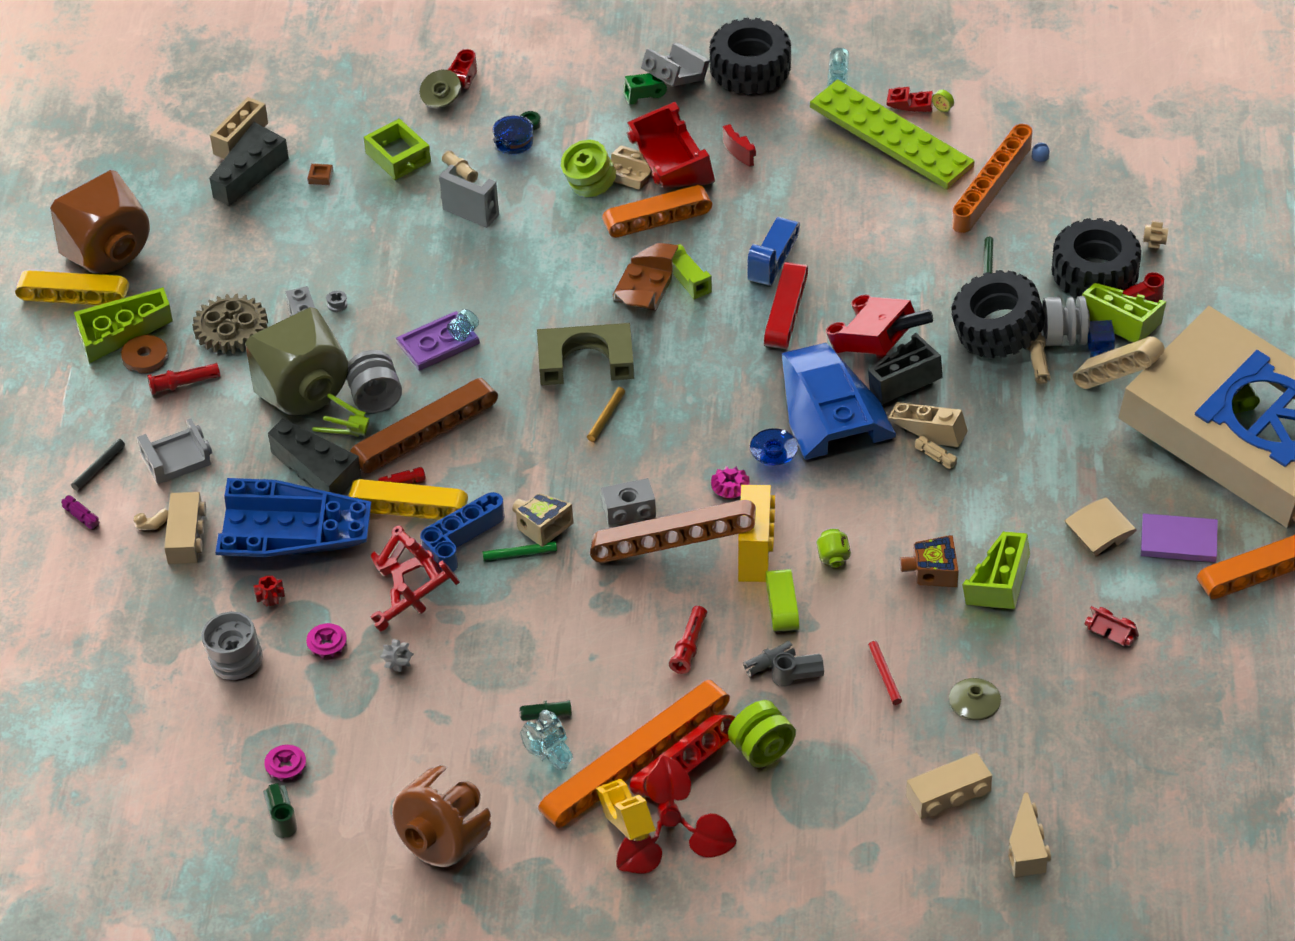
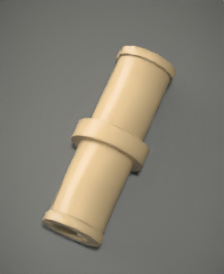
[442,150,478,183]

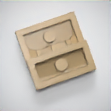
[611,145,652,190]
[1064,497,1137,557]

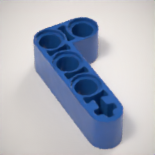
[747,217,800,286]
[420,492,505,572]

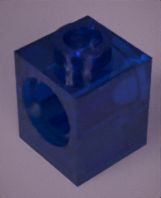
[1087,320,1115,358]

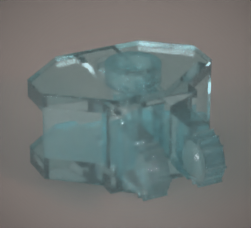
[520,710,573,770]

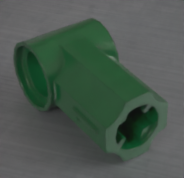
[263,783,297,838]

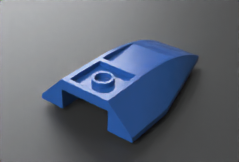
[782,343,896,460]
[215,478,371,557]

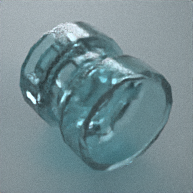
[447,309,479,342]

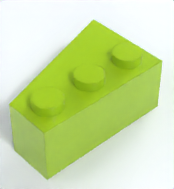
[962,531,1030,609]

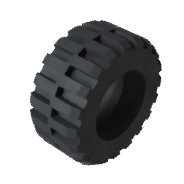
[709,18,791,95]
[1051,218,1142,299]
[951,270,1045,358]

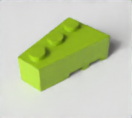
[1082,283,1167,342]

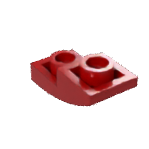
[886,87,934,112]
[722,124,756,167]

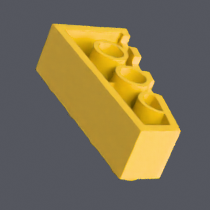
[738,485,775,582]

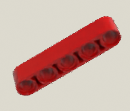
[764,262,808,349]
[630,715,735,797]

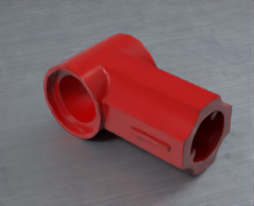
[1123,272,1165,303]

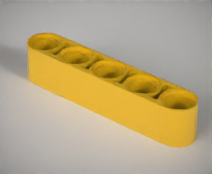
[15,271,129,305]
[349,479,468,520]

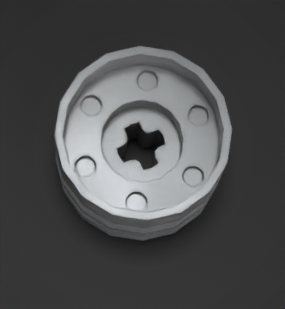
[1042,296,1090,346]
[346,350,402,413]
[201,611,263,680]

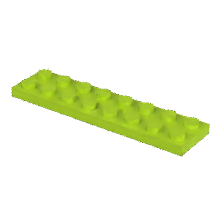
[810,79,975,190]

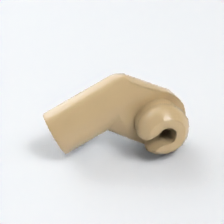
[133,509,168,530]

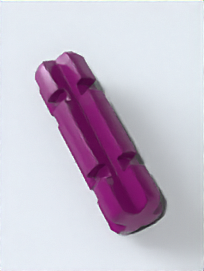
[61,495,100,529]

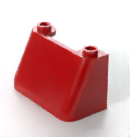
[626,102,715,188]

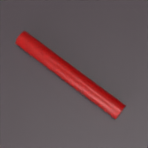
[868,641,902,705]

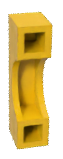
[596,779,656,841]

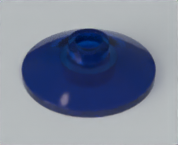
[750,428,798,466]

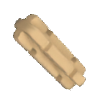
[915,436,957,469]

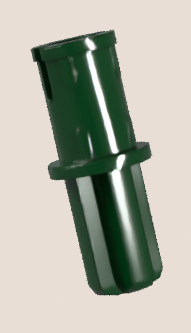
[519,700,572,721]

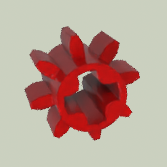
[253,575,285,607]

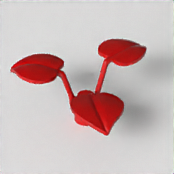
[616,754,737,874]

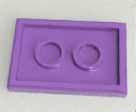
[396,311,480,371]
[1141,513,1218,562]

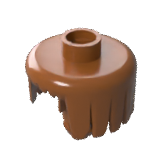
[392,765,491,867]

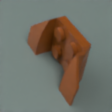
[613,243,678,311]

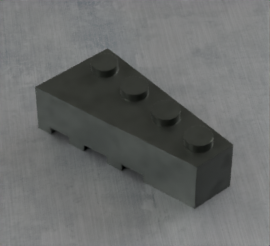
[209,122,289,206]

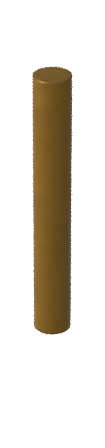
[587,387,625,442]

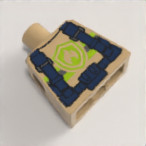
[512,494,574,547]

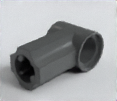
[772,653,824,686]

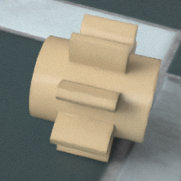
[1143,221,1168,249]

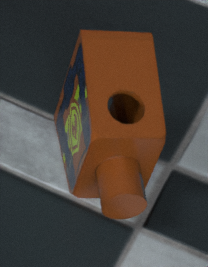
[900,535,959,587]

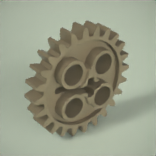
[192,294,268,354]

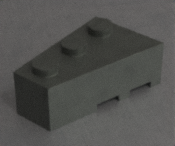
[868,333,943,404]

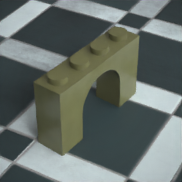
[537,323,634,386]

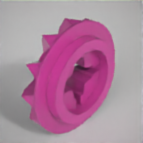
[711,466,750,498]
[306,623,347,658]
[264,745,306,782]

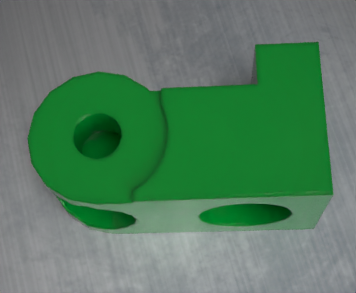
[623,73,667,105]

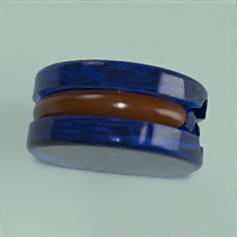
[492,115,534,154]

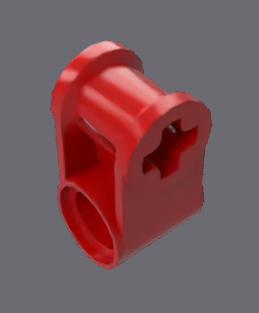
[448,49,478,89]

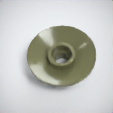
[419,70,461,108]
[949,678,1001,720]

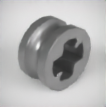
[326,291,348,312]

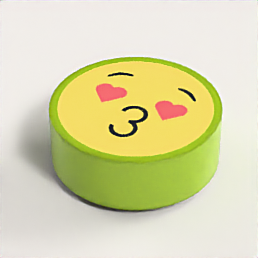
[932,89,954,112]

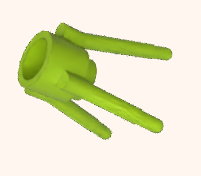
[312,394,370,437]

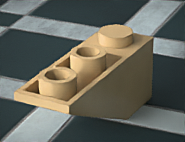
[888,402,968,447]
[1008,792,1051,878]

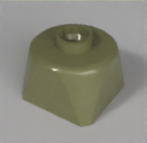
[245,307,349,416]

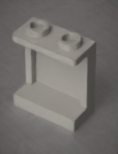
[641,43,710,86]
[439,164,499,228]
[137,419,212,485]

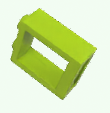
[363,118,431,180]

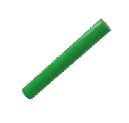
[482,542,557,561]

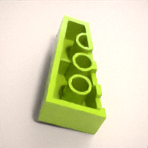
[74,287,173,363]

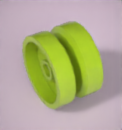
[561,139,616,197]
[728,700,796,768]

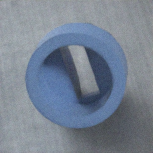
[1032,142,1050,162]

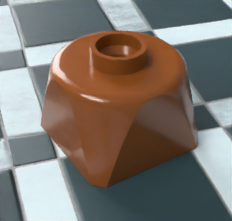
[50,170,150,274]

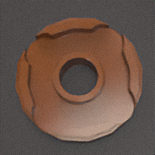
[121,335,168,374]

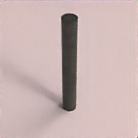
[71,439,125,491]

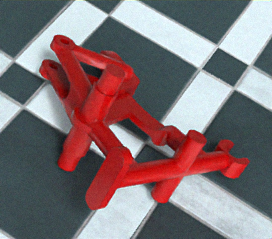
[370,526,460,632]

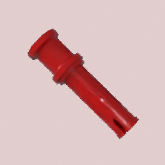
[147,363,220,395]
[669,606,708,674]

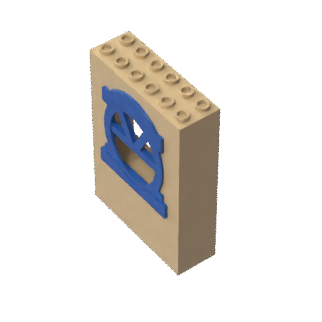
[1118,306,1295,528]

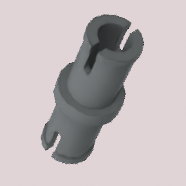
[743,641,796,677]

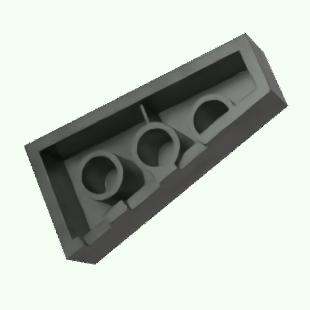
[268,418,361,495]

